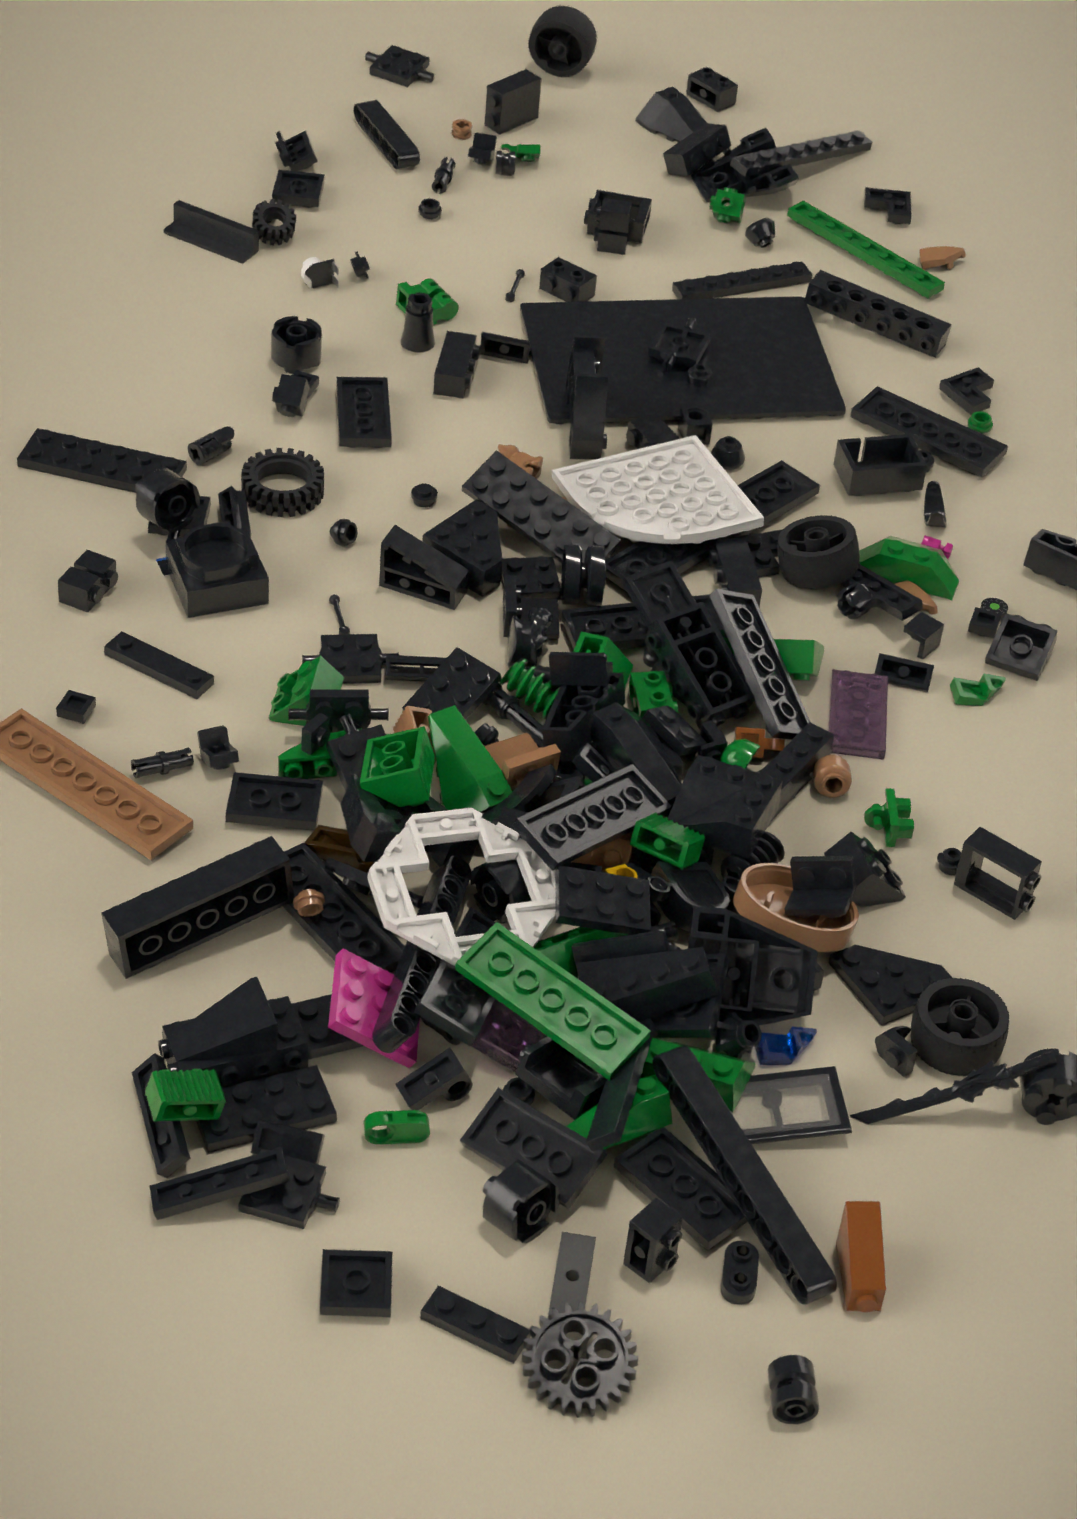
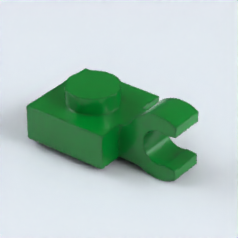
[500,144,541,162]

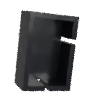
[833,434,927,496]

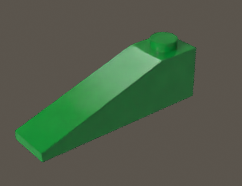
[566,1075,673,1149]

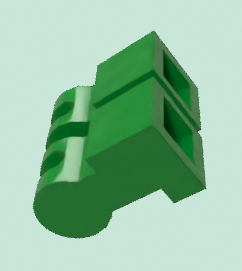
[396,278,459,325]

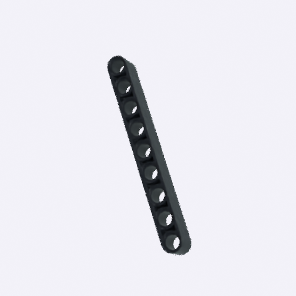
[372,856,472,1054]
[652,1045,837,1305]

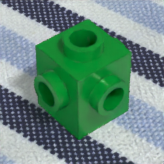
[709,188,746,224]

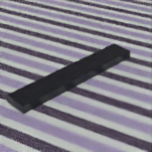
[586,1018,655,1151]

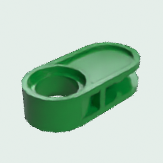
[363,1110,430,1145]

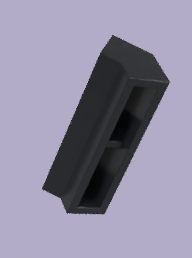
[218,486,251,538]
[385,655,446,682]

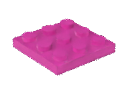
[328,949,420,1068]

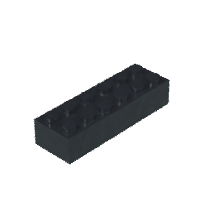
[101,836,294,979]

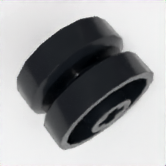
[561,544,606,606]

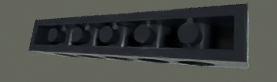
[804,270,952,358]

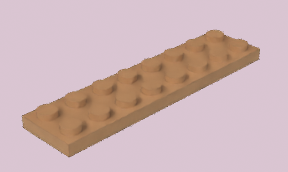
[0,708,193,860]

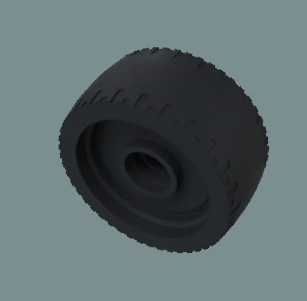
[528,5,597,77]
[777,515,860,589]
[910,978,1009,1076]

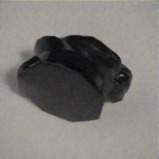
[507,607,554,669]

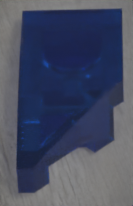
[755,1026,817,1065]

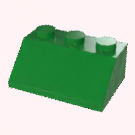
[360,726,435,807]
[641,1038,755,1112]

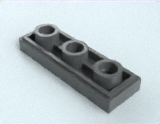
[548,1232,596,1320]

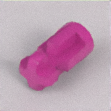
[921,535,953,559]

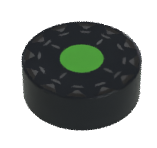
[980,598,1008,622]

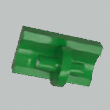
[864,788,914,847]

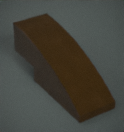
[304,825,375,873]

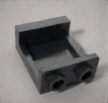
[515,1035,606,1120]

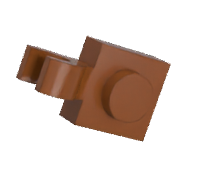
[734,727,785,759]

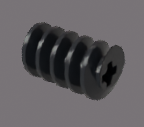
[720,831,785,880]

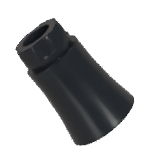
[400,292,435,352]

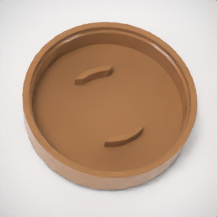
[733,863,859,952]

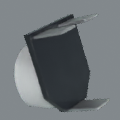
[301,257,339,288]

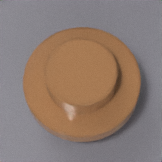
[293,889,325,916]

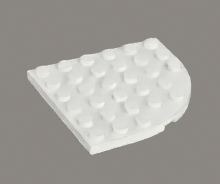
[552,435,764,544]

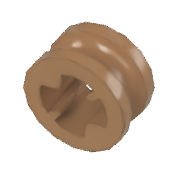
[452,119,472,140]

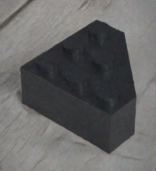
[422,499,503,597]

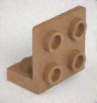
[485,733,561,790]

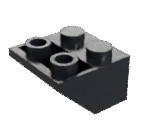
[824,832,906,907]

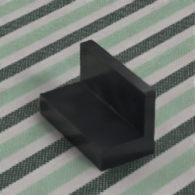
[549,652,613,686]

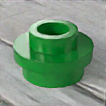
[967,411,993,434]

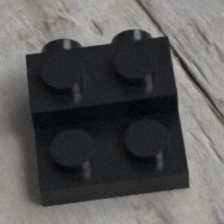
[985,613,1058,681]

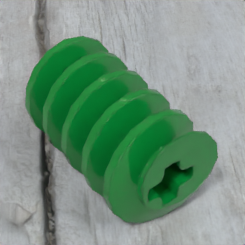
[500,659,560,719]

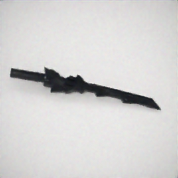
[850,1051,1057,1124]

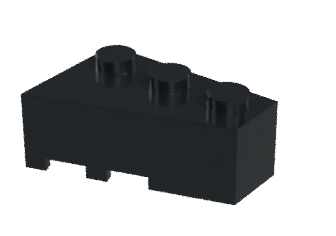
[379,525,469,610]

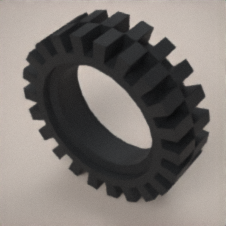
[241,448,324,517]

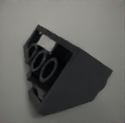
[636,87,707,142]

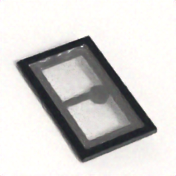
[731,1066,852,1144]

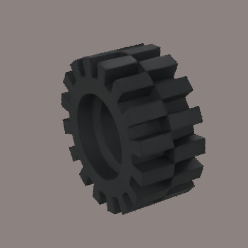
[252,199,296,246]

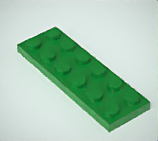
[455,922,651,1081]

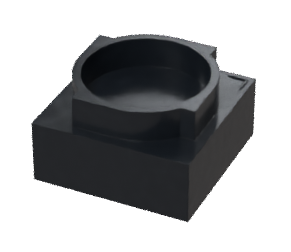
[166,521,269,618]

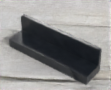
[164,200,259,264]

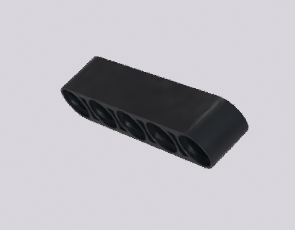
[353,100,420,169]

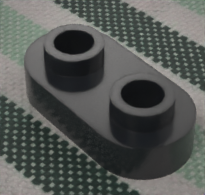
[721,1241,759,1305]

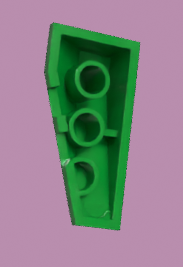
[724,638,824,681]
[428,705,513,814]

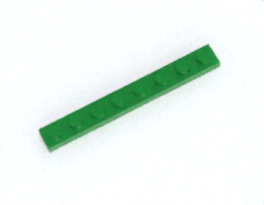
[787,200,945,298]

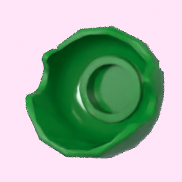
[721,739,760,769]

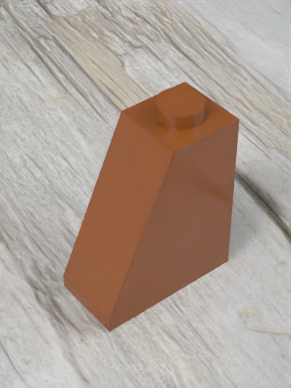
[836,1201,886,1312]

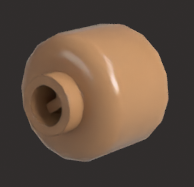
[813,755,852,798]

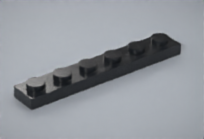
[672,261,813,299]

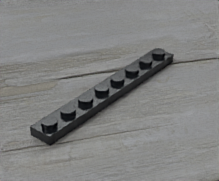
[730,130,873,177]

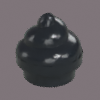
[329,519,358,546]
[475,723,499,746]

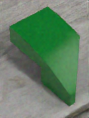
[949,673,1006,706]

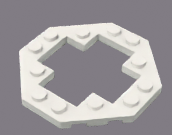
[367,808,556,966]

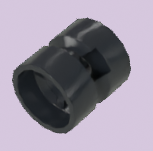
[767,1355,819,1424]

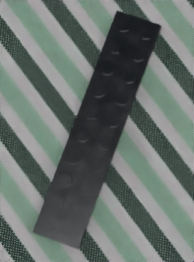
[605,460,820,592]

